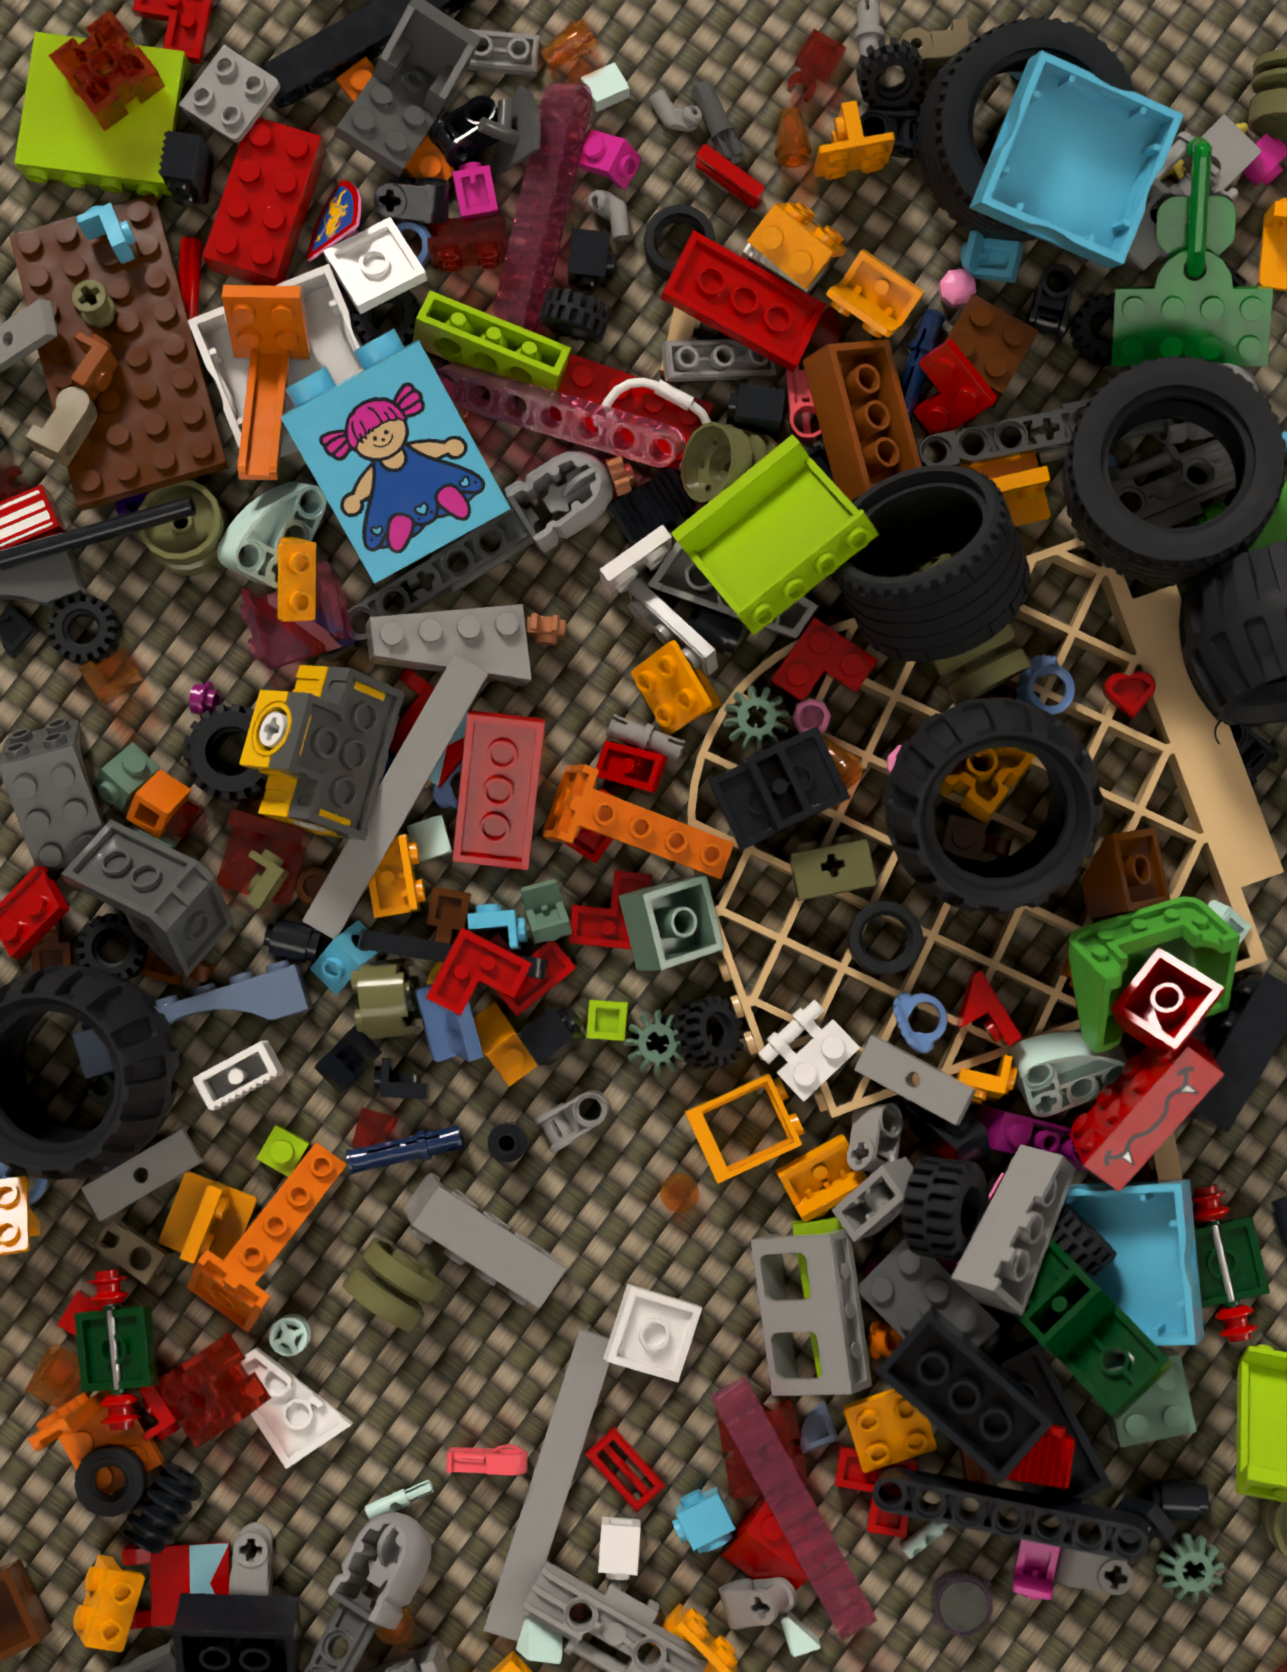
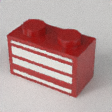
[0,484,67,550]

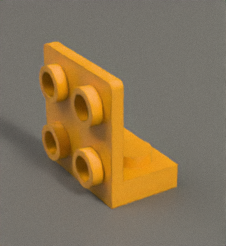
[650,1603,738,1672]

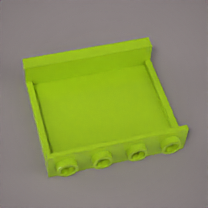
[14,32,191,198]
[671,434,879,635]
[1236,1344,1287,1503]

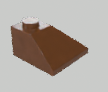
[1082,827,1170,919]

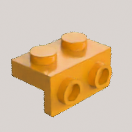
[278,537,316,622]
[369,834,426,919]
[954,1055,1017,1104]
[775,1133,868,1222]
[73,1554,145,1652]

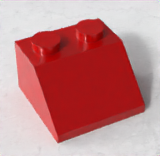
[1111,948,1225,1052]
[721,1490,832,1591]

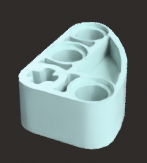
[217,481,327,589]
[1010,1031,1129,1117]

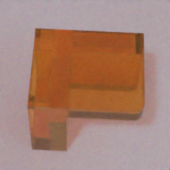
[78,649,145,705]
[25,1343,80,1409]

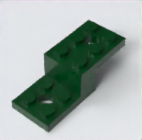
[1013,1238,1174,1420]

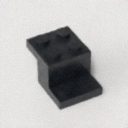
[708,726,851,851]

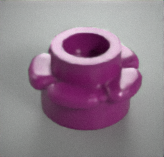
[189,681,221,718]

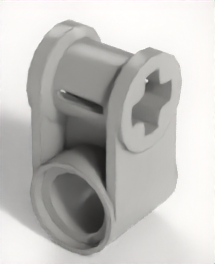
[533,1090,609,1153]
[847,1103,904,1175]
[229,1522,273,1596]
[1054,1547,1134,1595]
[719,1577,797,1630]

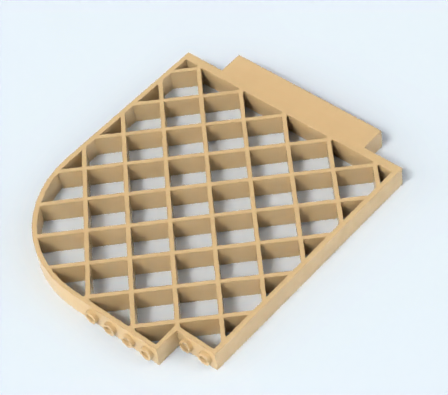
[687,538,1284,1118]

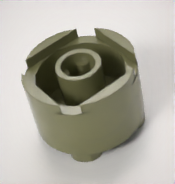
[351,957,421,1040]

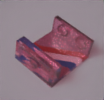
[240,561,355,671]

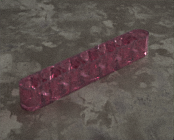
[493,82,592,334]
[435,362,685,468]
[710,1376,878,1640]

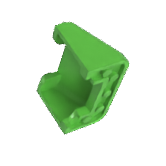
[1067,896,1240,1054]

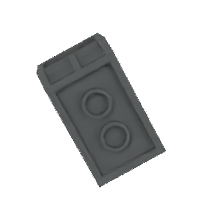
[334,0,481,177]
[61,819,234,978]

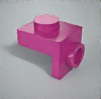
[574,129,641,190]
[1012,1539,1061,1600]

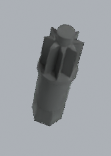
[691,80,745,167]

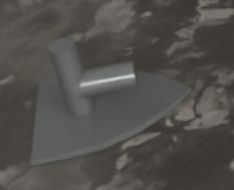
[478,84,541,178]

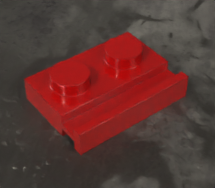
[0,865,70,959]

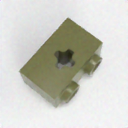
[788,834,877,901]

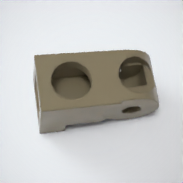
[900,18,969,70]
[25,386,97,467]
[93,1216,175,1285]

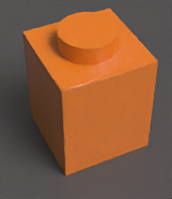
[126,769,192,839]

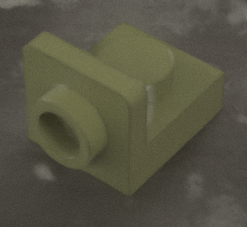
[246,848,290,911]

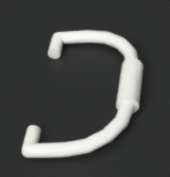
[593,377,711,472]

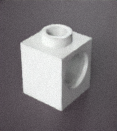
[598,1517,641,1580]

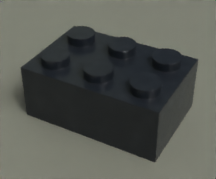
[173,1593,302,1672]

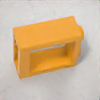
[684,1073,805,1184]

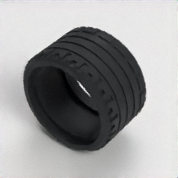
[834,465,1031,662]

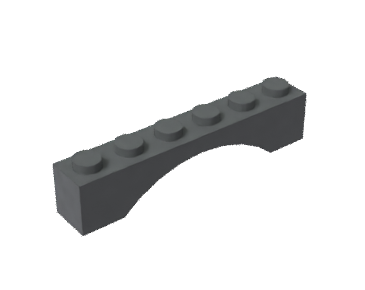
[0,551,88,609]

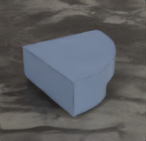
[799,1401,839,1454]

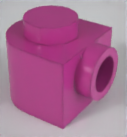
[1241,133,1287,187]

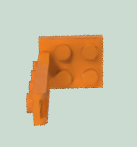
[222,285,311,480]
[540,764,734,879]
[186,1142,347,1333]
[28,1390,165,1495]

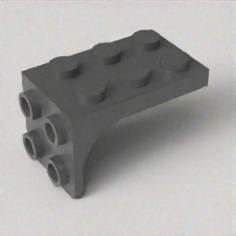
[0,718,105,873]
[858,1238,1006,1352]

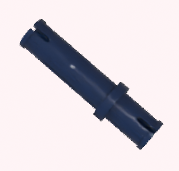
[900,309,947,424]
[346,1125,465,1174]

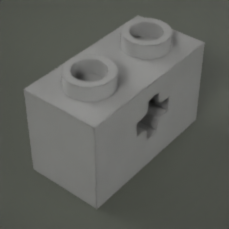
[832,1157,914,1242]

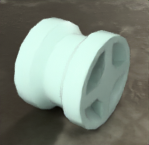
[269,1313,312,1357]

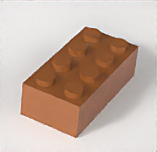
[803,339,922,503]

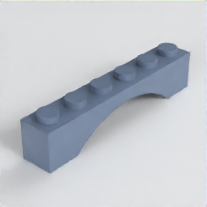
[72,960,313,1079]

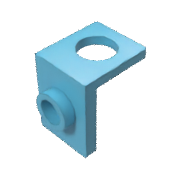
[310,920,379,995]

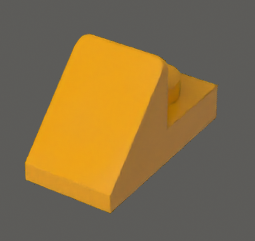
[473,1002,538,1087]

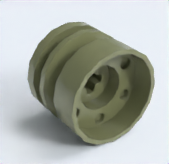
[1248,49,1287,141]
[681,422,778,504]

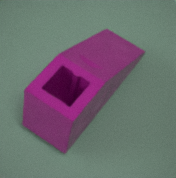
[974,1104,1087,1172]

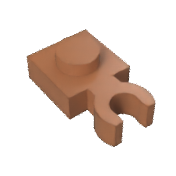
[605,455,637,499]
[526,613,567,646]

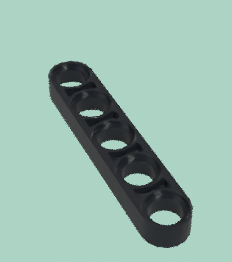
[358,929,549,980]

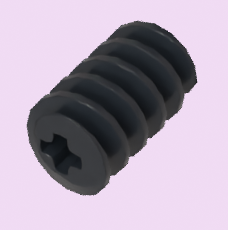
[123,1461,202,1554]

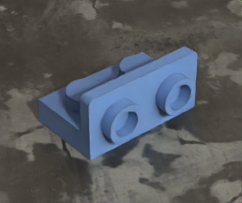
[414,983,483,1062]

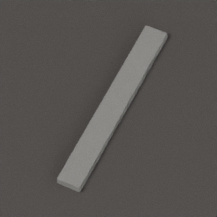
[302,654,489,939]
[483,1328,610,1642]

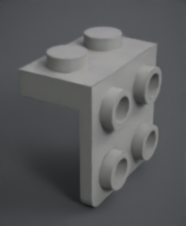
[179,45,280,142]

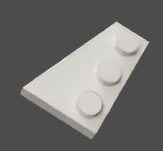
[222,1347,353,1469]

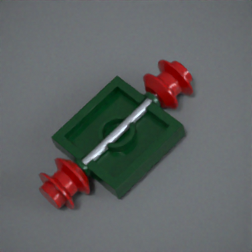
[1192,1184,1270,1342]
[74,1269,158,1431]

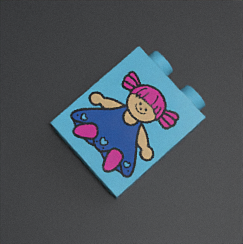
[280,329,511,584]

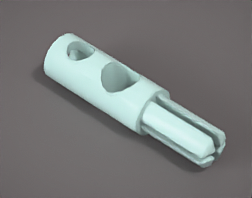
[365,1480,434,1520]
[899,1521,950,1560]

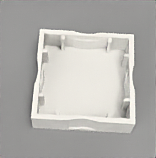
[187,264,363,458]

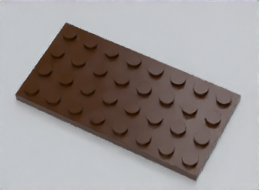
[9,193,229,511]

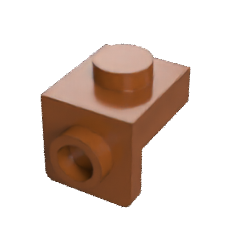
[70,331,119,401]

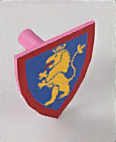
[307,179,361,262]

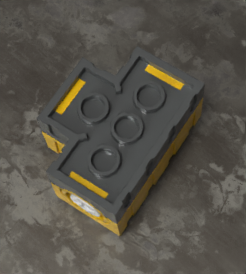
[239,665,406,841]

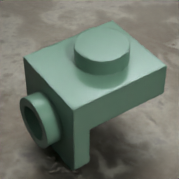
[95,742,161,810]
[520,879,572,944]

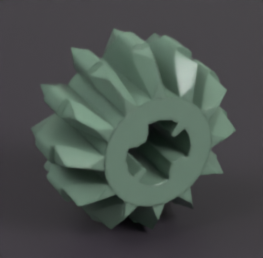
[723,686,789,752]
[625,1010,685,1076]
[1156,1532,1224,1603]

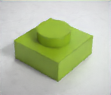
[586,999,628,1041]
[256,1124,310,1177]

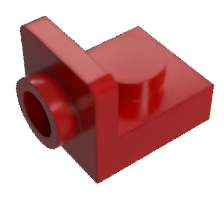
[139,1374,189,1442]

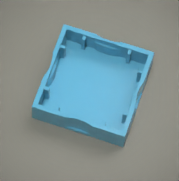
[969,51,1184,269]
[1038,1179,1204,1348]

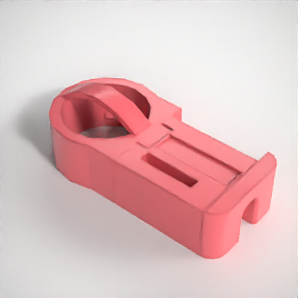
[785,366,822,444]
[446,1444,528,1475]

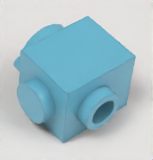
[672,1486,736,1553]

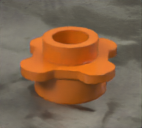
[868,1320,903,1359]

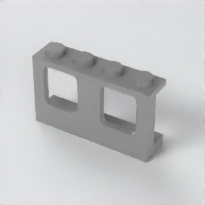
[751,1229,872,1396]

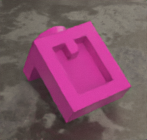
[452,162,498,220]

